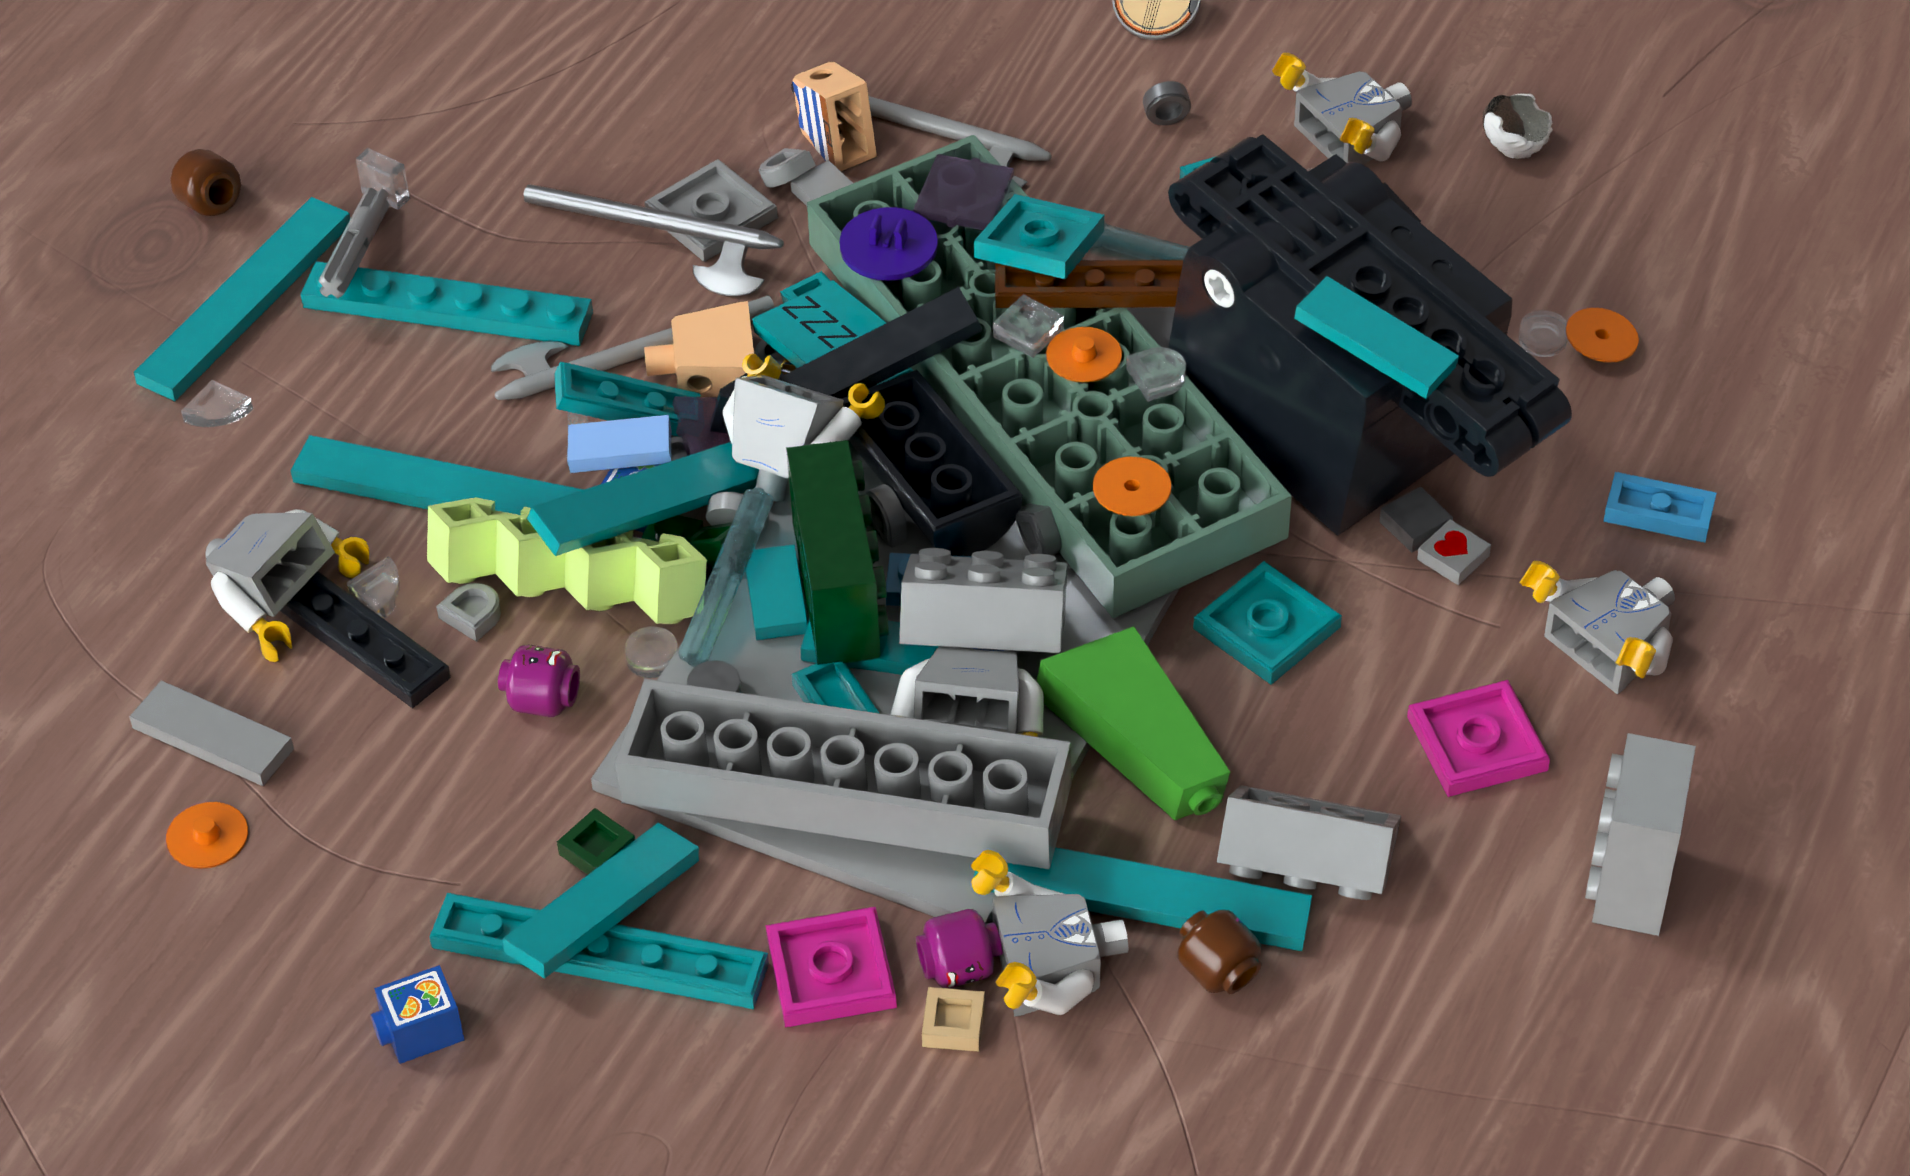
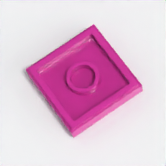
[1407,680,1550,797]
[765,907,897,1028]

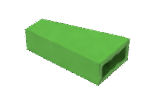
[1036,626,1230,820]

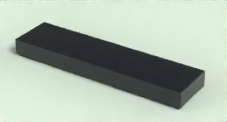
[780,287,982,399]
[280,571,451,709]

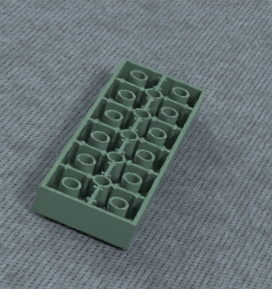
[807,135,1292,618]

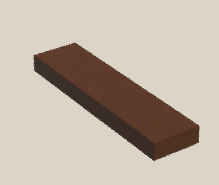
[995,260,1183,308]

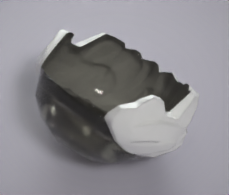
[1482,94,1553,159]

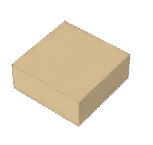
[922,987,985,1052]

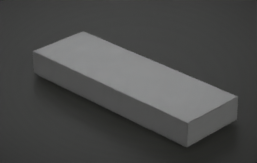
[129,680,294,786]

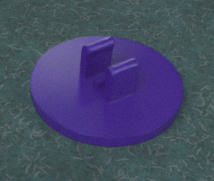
[839,207,938,281]

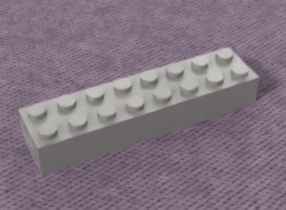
[614,678,1072,869]

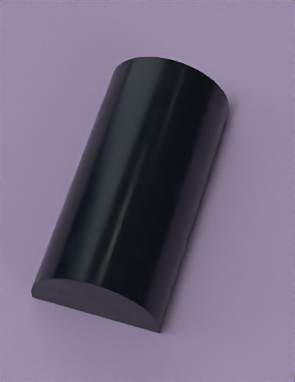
[841,369,1023,556]

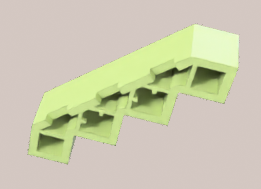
[427,497,707,624]

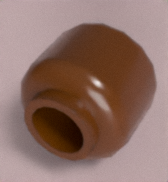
[170,149,241,216]
[1177,910,1262,994]

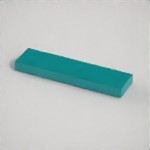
[503,822,699,979]

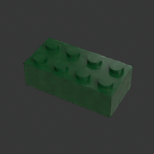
[786,440,889,665]

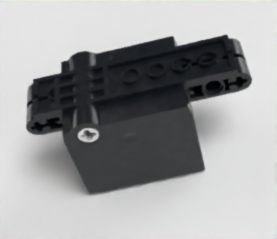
[1167,134,1572,536]

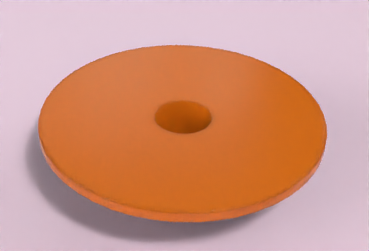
[1566,308,1639,362]
[1046,327,1122,382]
[1093,457,1171,516]
[166,802,248,869]

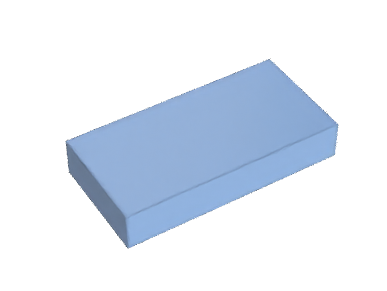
[567,415,671,473]

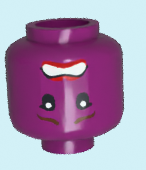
[498,644,580,717]
[916,909,1002,988]

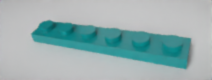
[300,261,593,346]

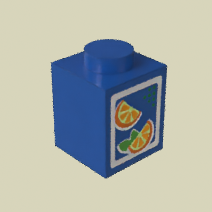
[370,965,465,1064]

